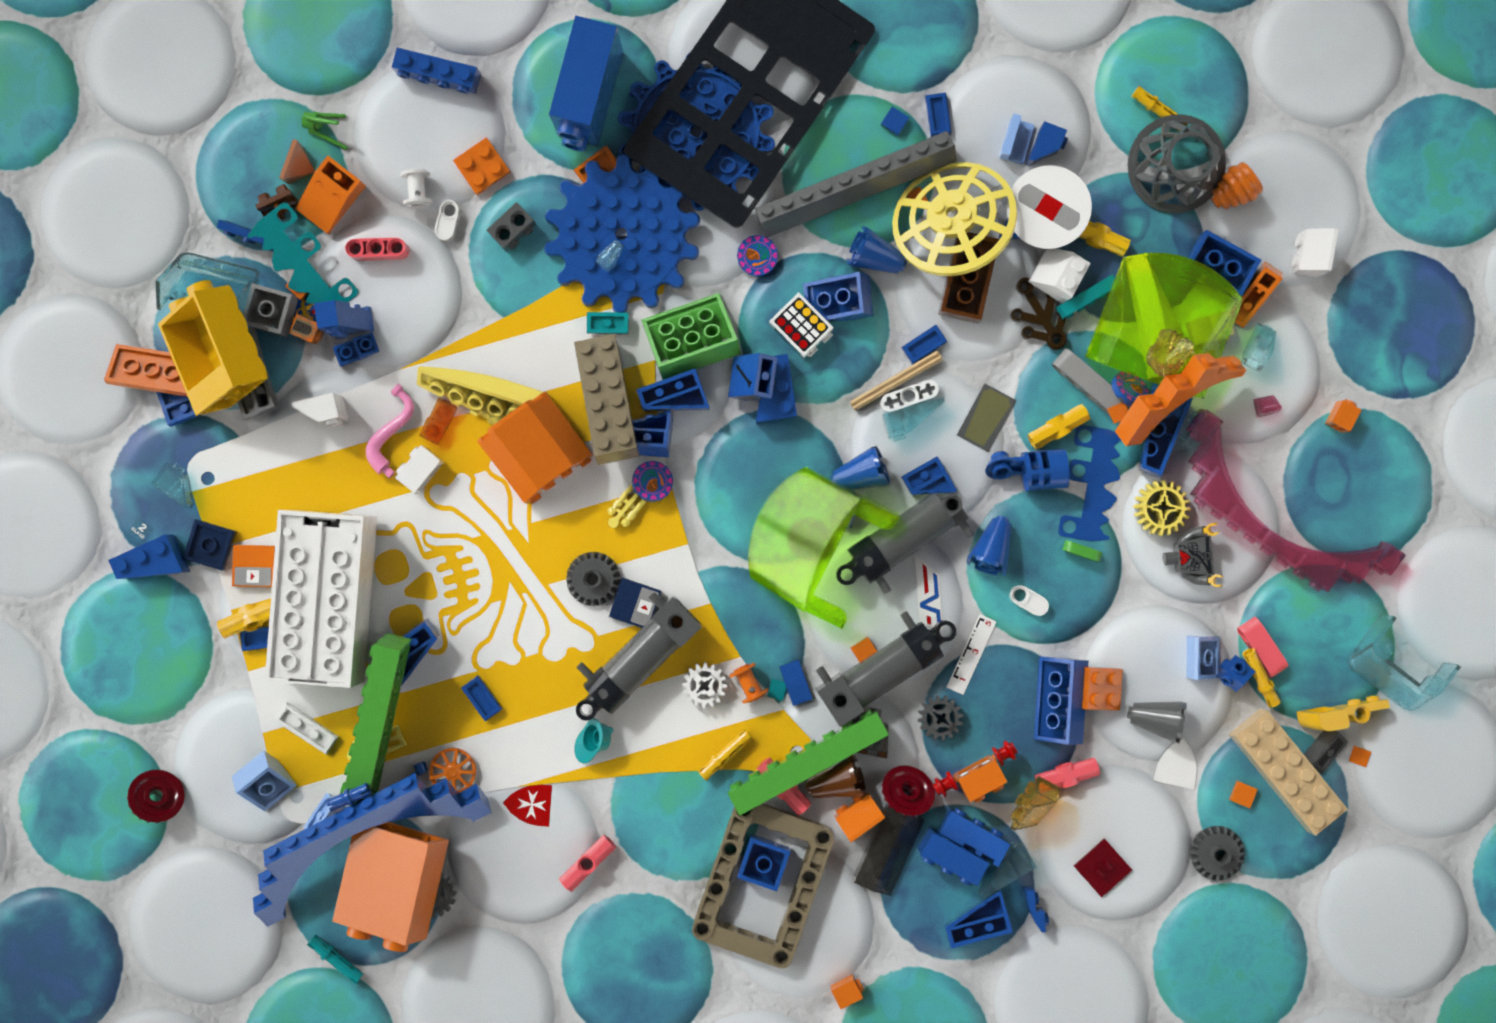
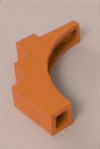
[1115,353,1247,446]

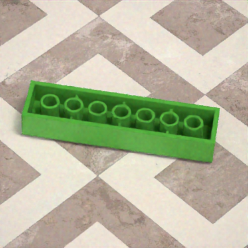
[340,633,412,804]

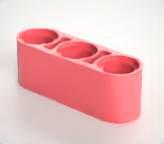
[345,238,410,261]
[1237,616,1289,678]

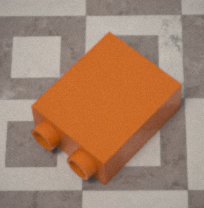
[332,822,449,952]

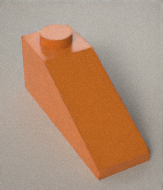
[1229,261,1283,328]

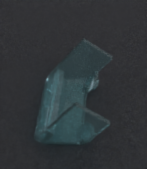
[155,252,259,314]
[1348,615,1461,711]

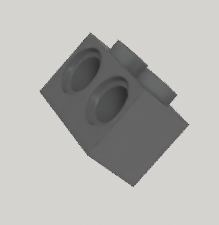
[487,202,536,252]

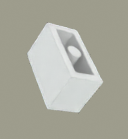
[395,445,444,494]

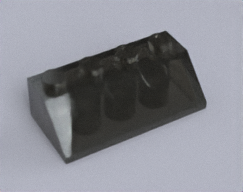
[853,802,925,896]

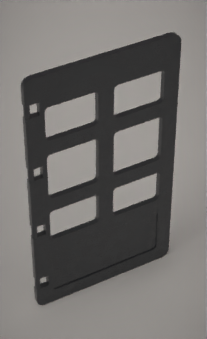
[625,0,875,228]

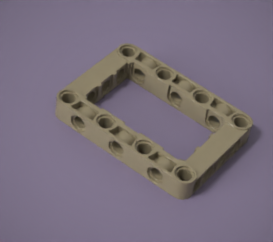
[692,803,834,969]

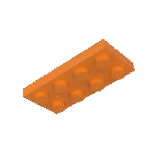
[104,344,188,397]

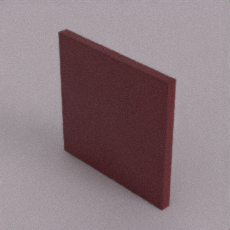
[1073,838,1132,898]

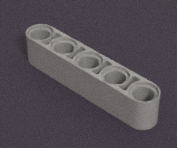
[1052,348,1130,424]

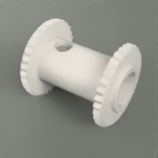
[400,169,432,208]

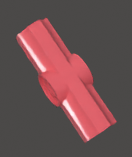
[756,757,811,816]
[1034,757,1100,793]
[559,834,616,892]

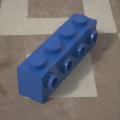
[392,47,481,94]

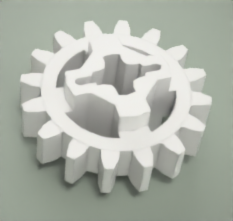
[682,662,727,708]

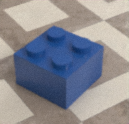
[737,834,791,892]

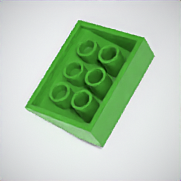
[641,293,741,380]

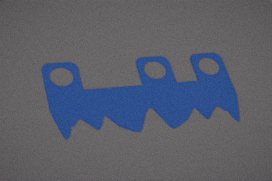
[1058,425,1122,541]

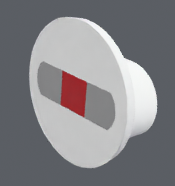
[1007,165,1092,249]

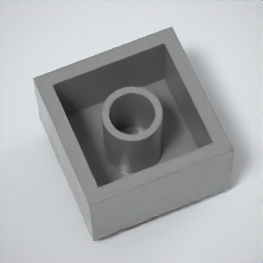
[243,283,299,338]

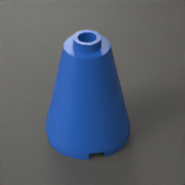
[847,226,907,274]
[830,446,890,491]
[966,516,1012,576]

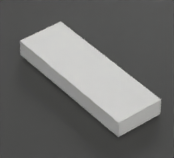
[274,702,339,754]

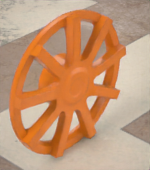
[429,748,476,793]

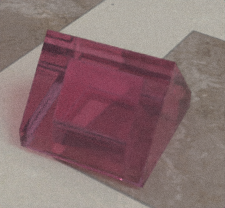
[1253,395,1282,418]

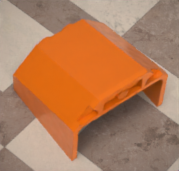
[477,392,594,504]

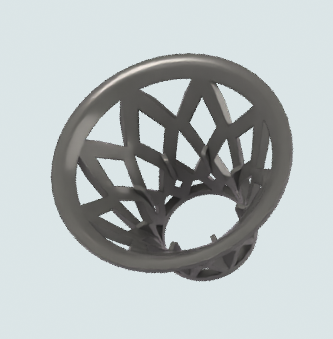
[1127,114,1226,213]

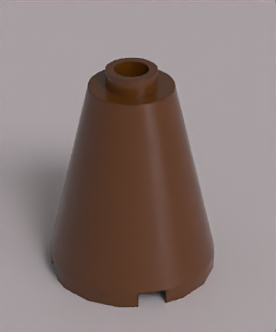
[806,755,866,798]

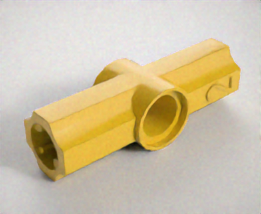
[1079,221,1131,257]
[1027,404,1091,450]
[217,599,271,639]

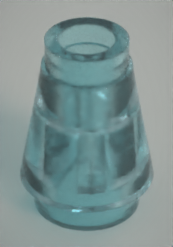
[595,239,624,272]

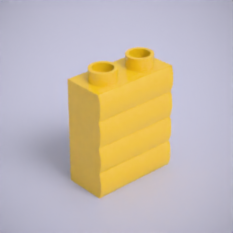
[158,280,268,416]

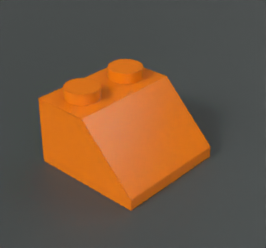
[834,791,885,842]

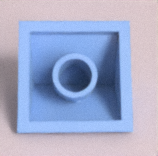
[1186,636,1220,680]

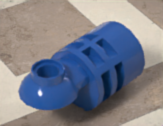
[985,449,1069,491]

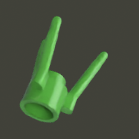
[302,111,348,150]

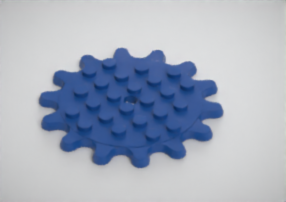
[618,53,775,211]
[544,154,700,313]

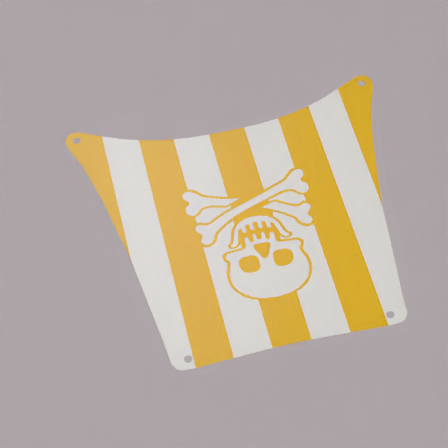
[187,282,812,824]

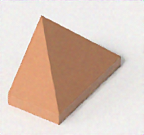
[279,139,315,184]

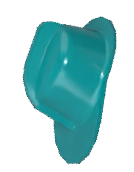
[574,718,614,764]

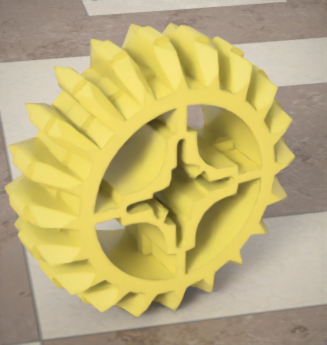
[1133,480,1191,536]

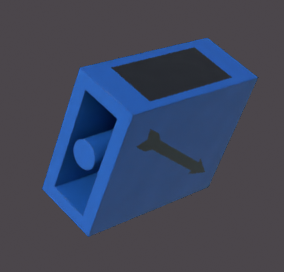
[728,353,777,401]

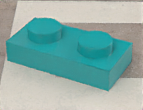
[586,312,629,334]

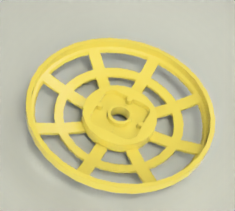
[892,162,1017,276]

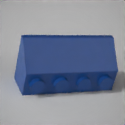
[1034,656,1089,745]

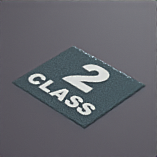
[129,518,153,542]

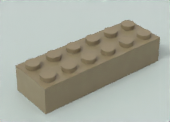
[574,334,640,465]

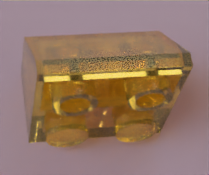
[1010,776,1060,830]

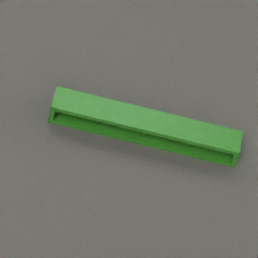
[727,710,889,816]

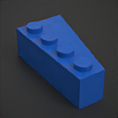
[1139,383,1193,478]

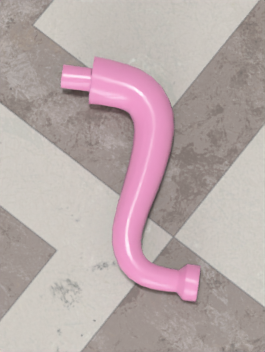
[366,384,414,478]

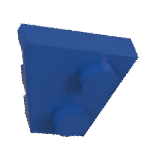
[157,392,200,427]
[901,456,957,495]

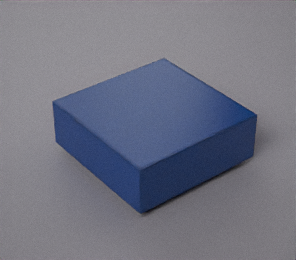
[881,106,909,136]

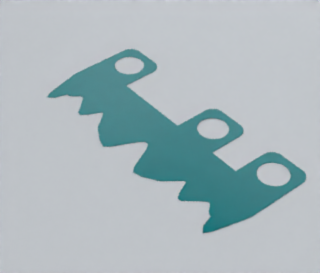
[247,203,358,320]

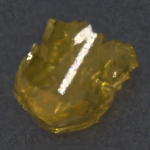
[1146,329,1195,376]

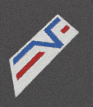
[914,553,943,630]

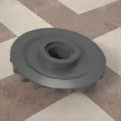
[566,552,620,606]
[1190,826,1246,881]

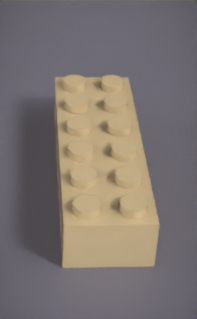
[1228,708,1348,836]

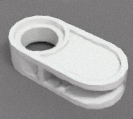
[435,200,461,242]
[1009,585,1049,616]

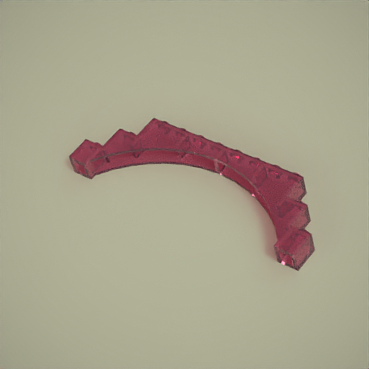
[1186,409,1406,592]

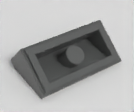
[1304,730,1348,774]

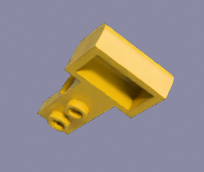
[1296,695,1390,731]

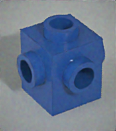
[1216,655,1256,692]

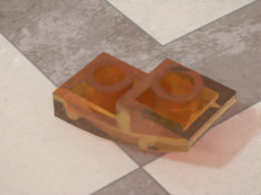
[419,397,458,445]

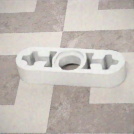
[880,380,939,413]

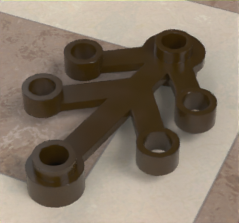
[1010,277,1067,350]

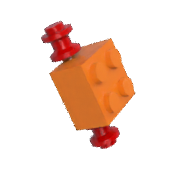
[932,740,1018,803]

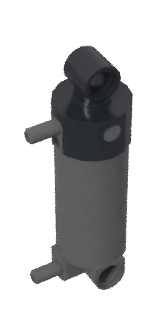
[836,493,974,594]

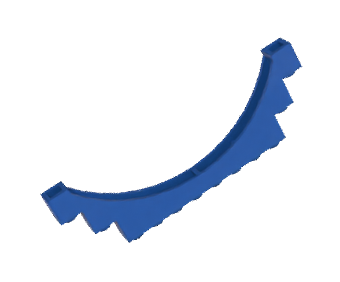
[253,773,492,927]

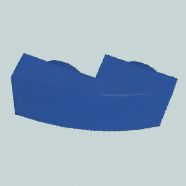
[333,332,380,368]
[1023,886,1049,932]

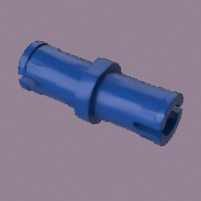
[326,783,372,812]

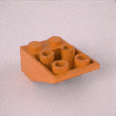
[295,156,366,235]

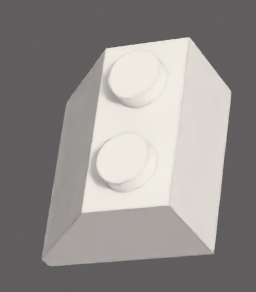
[1291,229,1339,278]
[1028,248,1091,304]
[292,393,349,428]

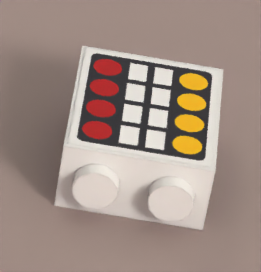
[769,292,834,359]

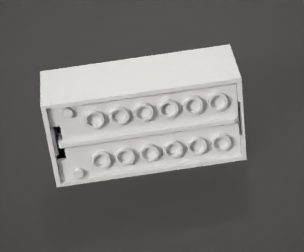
[265,510,377,688]

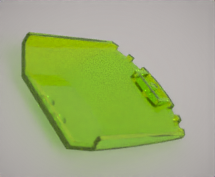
[1085,253,1243,399]

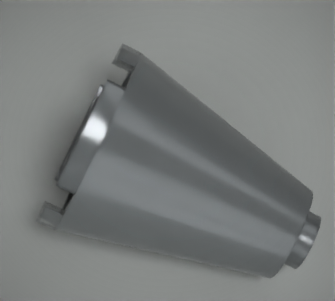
[1127,702,1187,744]

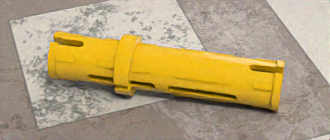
[1131,85,1188,132]
[1242,648,1281,707]
[698,729,753,781]

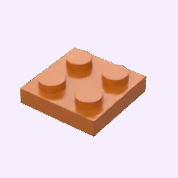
[453,137,511,196]
[1082,667,1123,710]

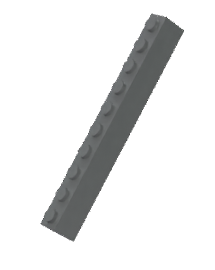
[754,131,957,238]

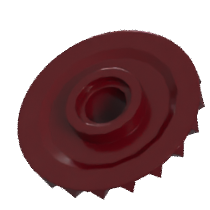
[881,765,935,817]
[127,770,185,824]

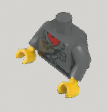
[1163,522,1224,587]

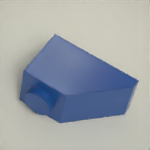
[1026,121,1068,166]

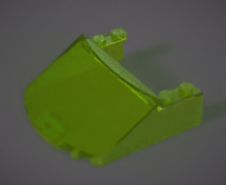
[748,467,899,629]

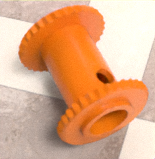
[729,662,769,704]

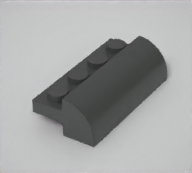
[238,327,279,420]

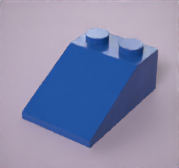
[803,272,874,322]

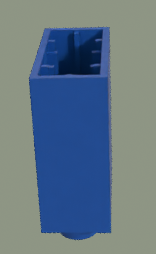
[549,15,624,152]

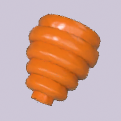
[1211,162,1263,210]

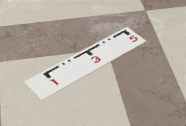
[947,614,996,695]

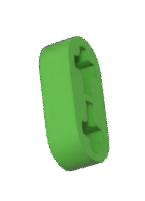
[1062,540,1103,562]

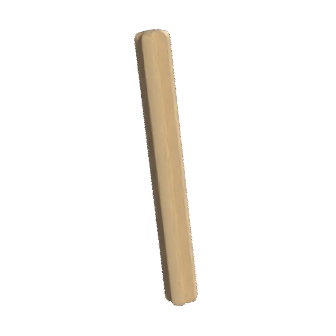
[850,351,942,411]

